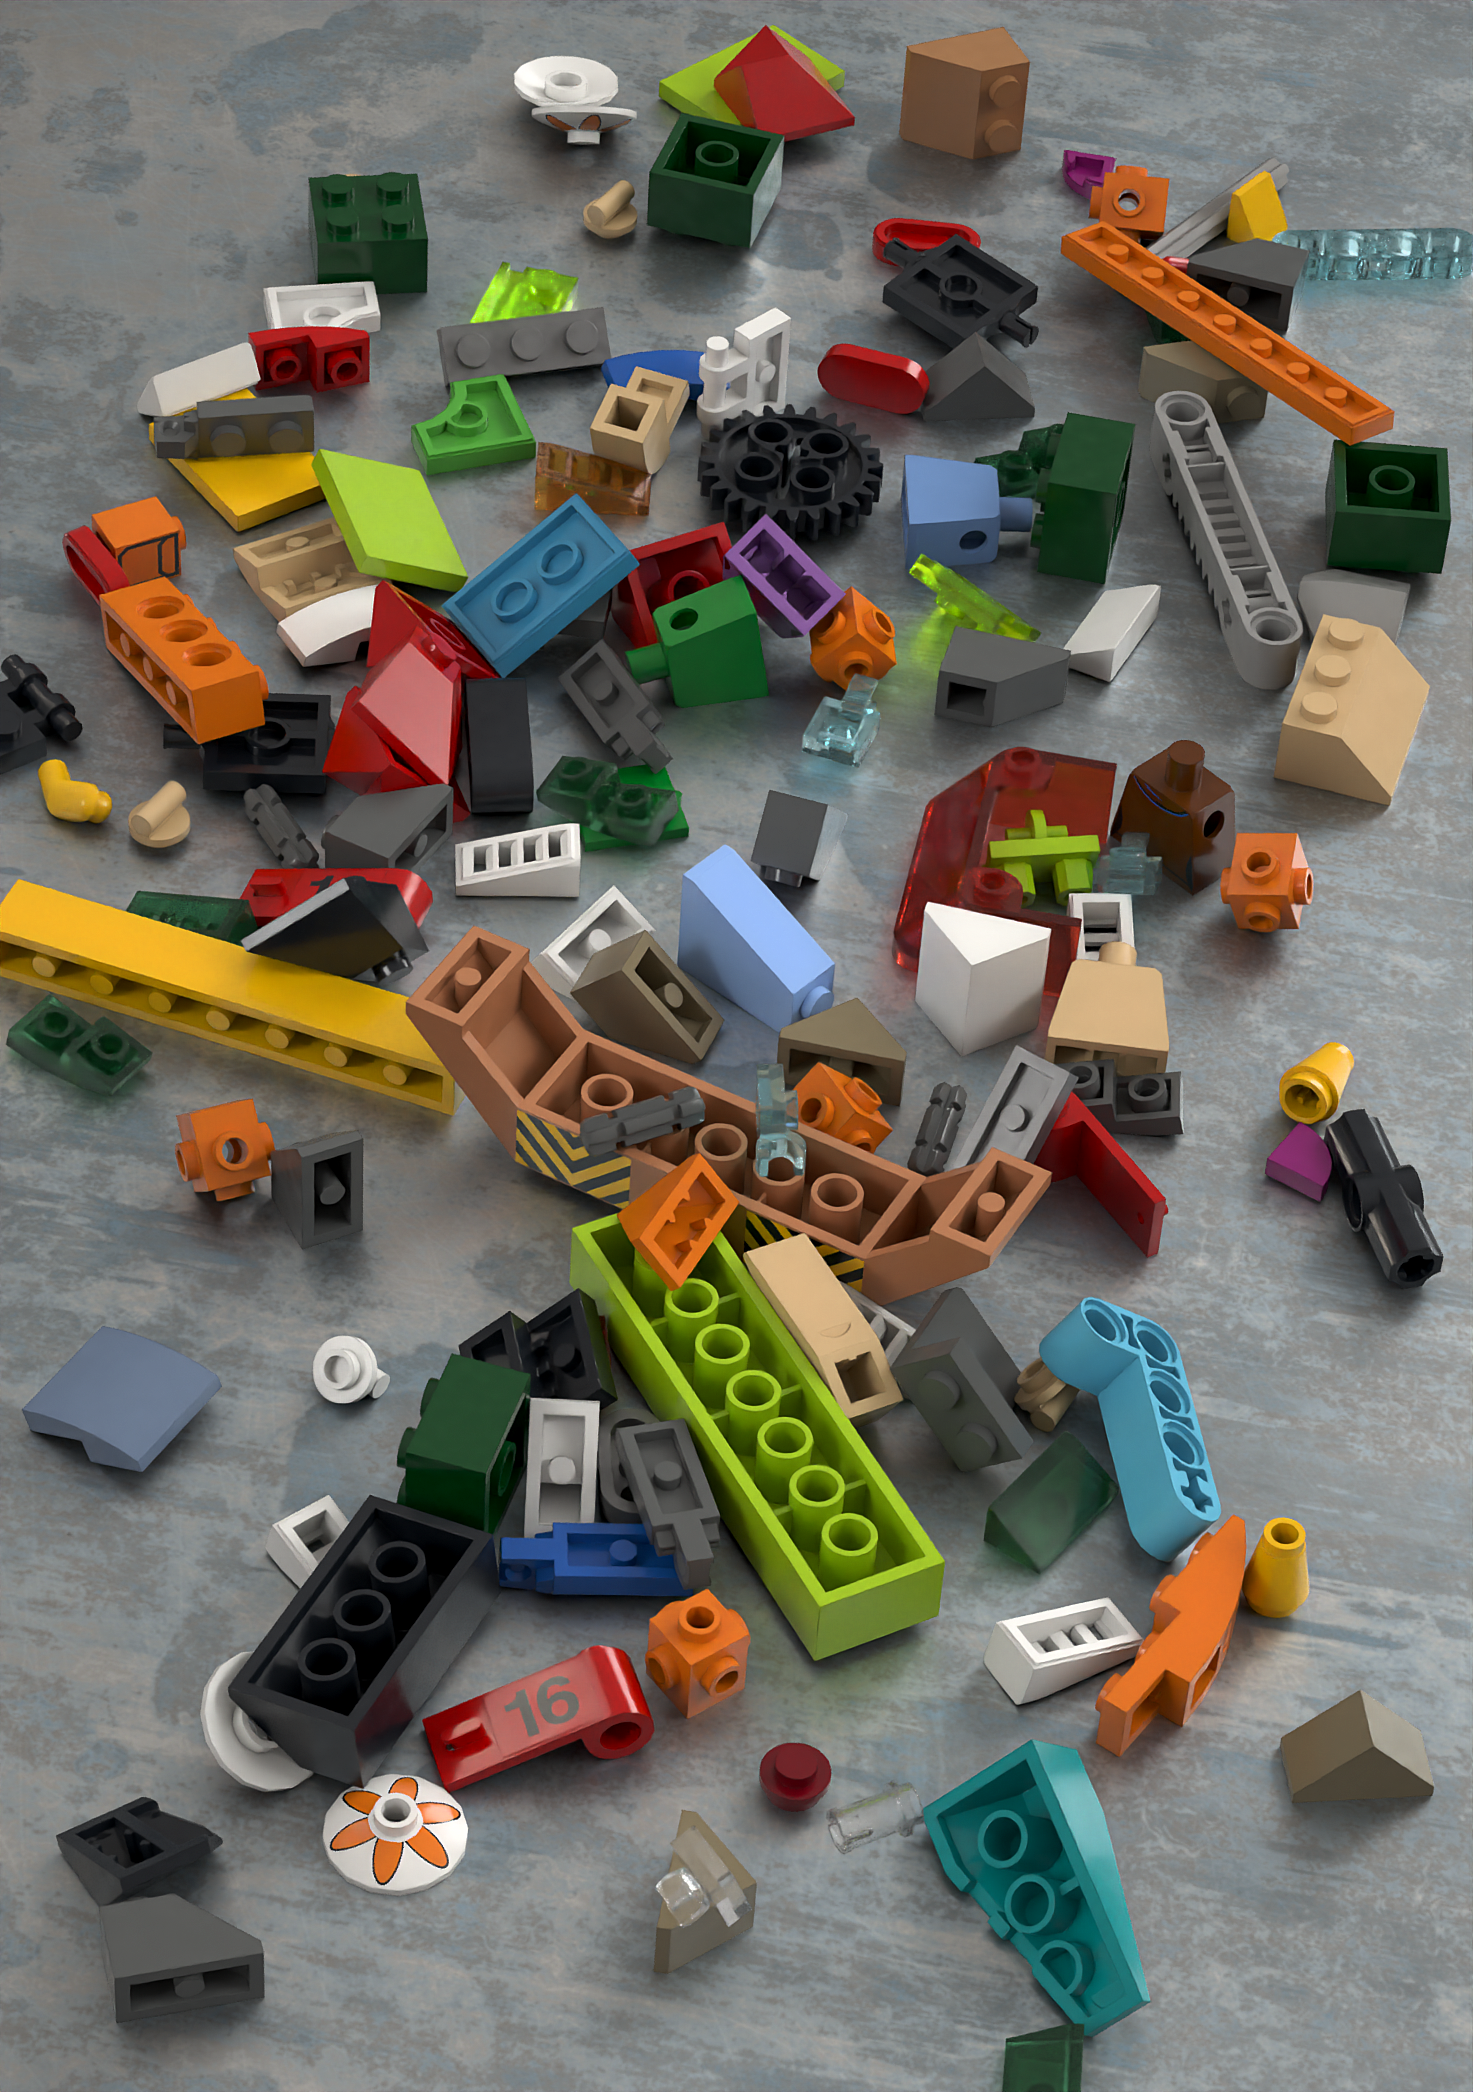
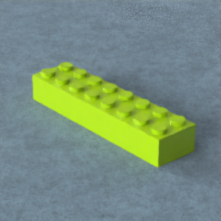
[569,1213,945,1661]

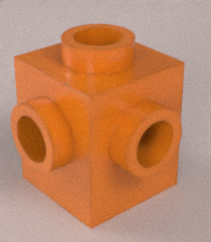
[1089,165,1170,244]
[809,586,897,696]
[1220,833,1314,933]
[776,1062,893,1154]
[175,1098,275,1201]
[645,1589,750,1719]

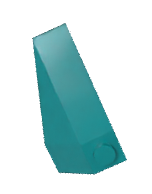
[920,1739,1151,2037]

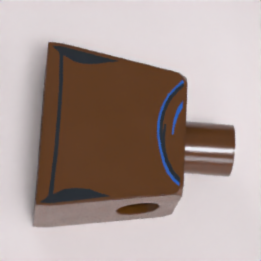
[1110,740,1236,896]

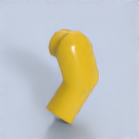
[38,759,112,824]

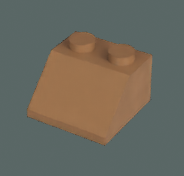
[899,27,1030,160]

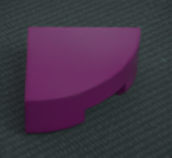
[1062,150,1116,200]
[1265,1122,1332,1202]

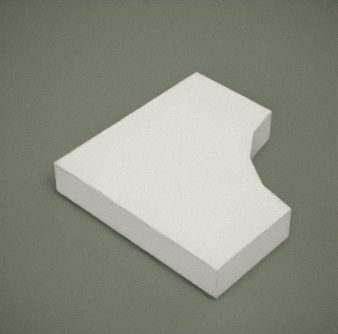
[264,281,381,333]

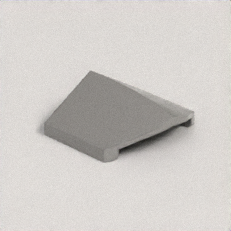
[1297,569,1411,645]

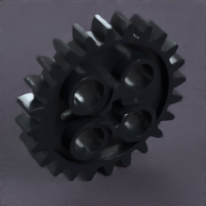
[697,404,884,541]

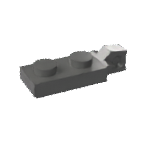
[154,395,314,460]
[557,639,673,775]
[615,1419,720,1590]

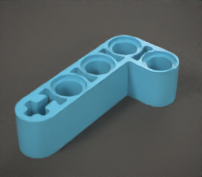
[1039,1297,1221,1562]

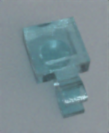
[802,673,881,768]
[1093,832,1162,895]
[755,1064,807,1177]

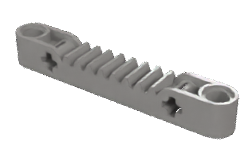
[1149,391,1303,690]

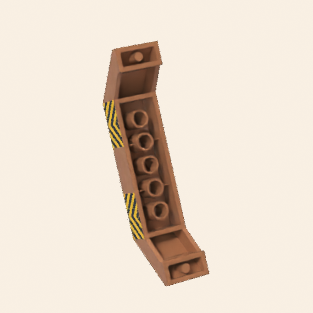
[406,925,1052,1306]

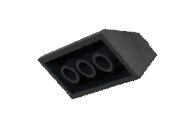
[228,1495,501,1789]

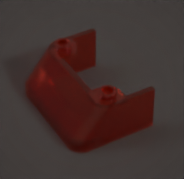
[892,747,1117,998]

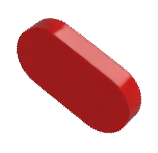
[872,218,981,266]
[817,343,930,414]
[62,525,130,607]

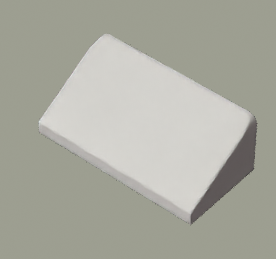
[137,342,261,417]
[1063,585,1161,682]
[531,885,656,1002]

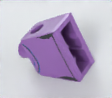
[723,514,846,639]

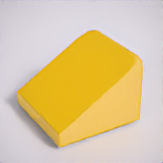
[1226,171,1288,243]

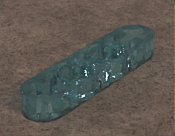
[1272,228,1473,281]

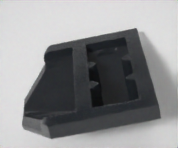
[56,1797,223,1906]

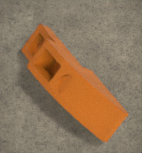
[1095,1514,1246,1757]

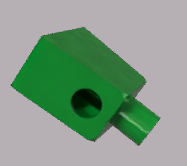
[624,575,769,708]

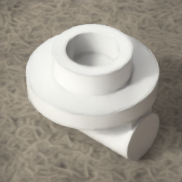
[312,1336,390,1404]

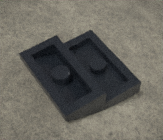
[458,1288,618,1440]

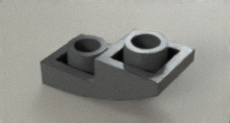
[1054,1059,1184,1135]

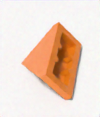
[617,1153,739,1291]

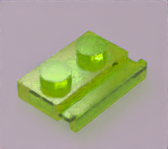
[469,262,579,324]
[909,553,1041,643]

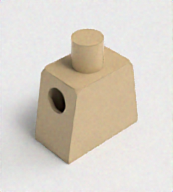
[1045,941,1169,1077]

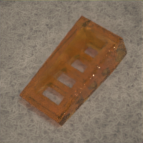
[534,442,652,516]

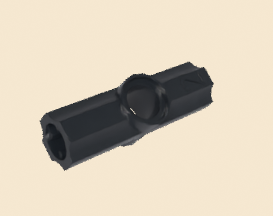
[1323,1109,1444,1289]

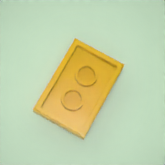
[148,388,326,532]

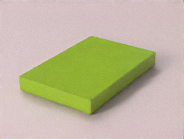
[659,25,845,126]
[311,449,468,593]

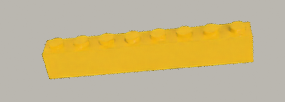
[0,879,466,1116]

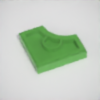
[411,374,536,476]

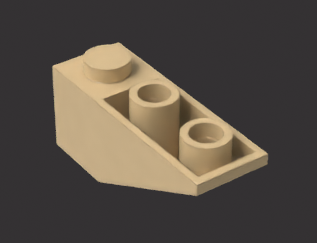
[743,1233,904,1429]

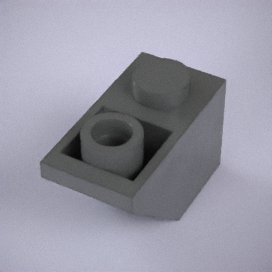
[934,626,1071,727]

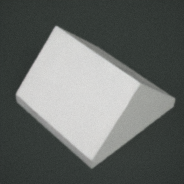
[915,902,1051,1057]

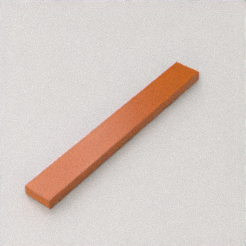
[1061,221,1395,446]

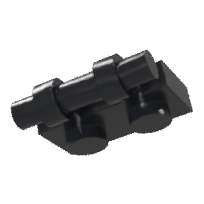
[0,654,83,775]

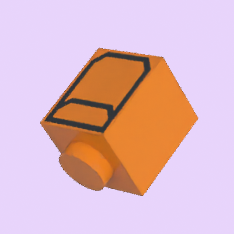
[91,496,187,586]

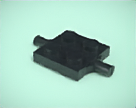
[882,234,1039,348]
[163,693,335,794]

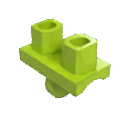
[980,809,1100,910]

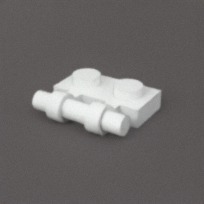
[696,307,791,440]

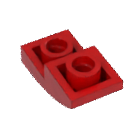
[248,326,370,393]

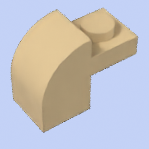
[590,366,690,474]

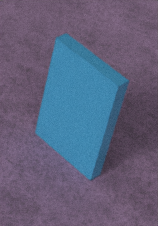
[442,493,640,678]

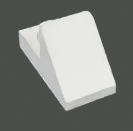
[524,1398,600,1538]

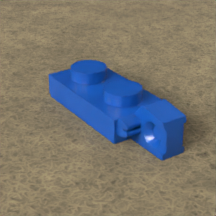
[498,1522,694,1596]

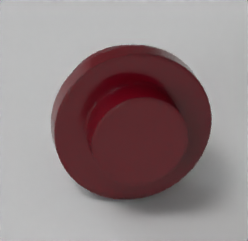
[759,1742,832,1812]

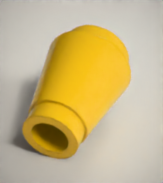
[1279,1042,1354,1124]
[1241,1517,1310,1618]

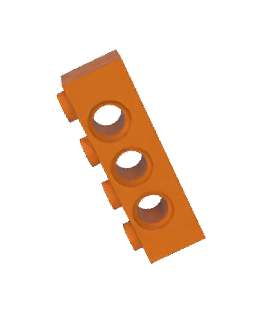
[99,576,269,744]

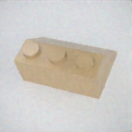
[1274,614,1430,806]

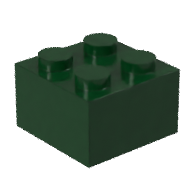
[647,113,785,248]
[308,172,428,294]
[1030,412,1136,584]
[1325,440,1451,574]
[396,1353,531,1539]

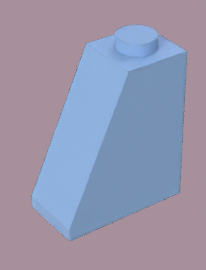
[677,844,835,1033]

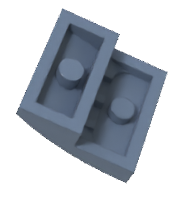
[22,1326,222,1472]

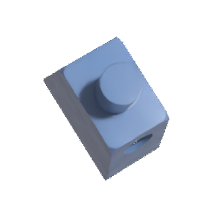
[901,455,1033,569]

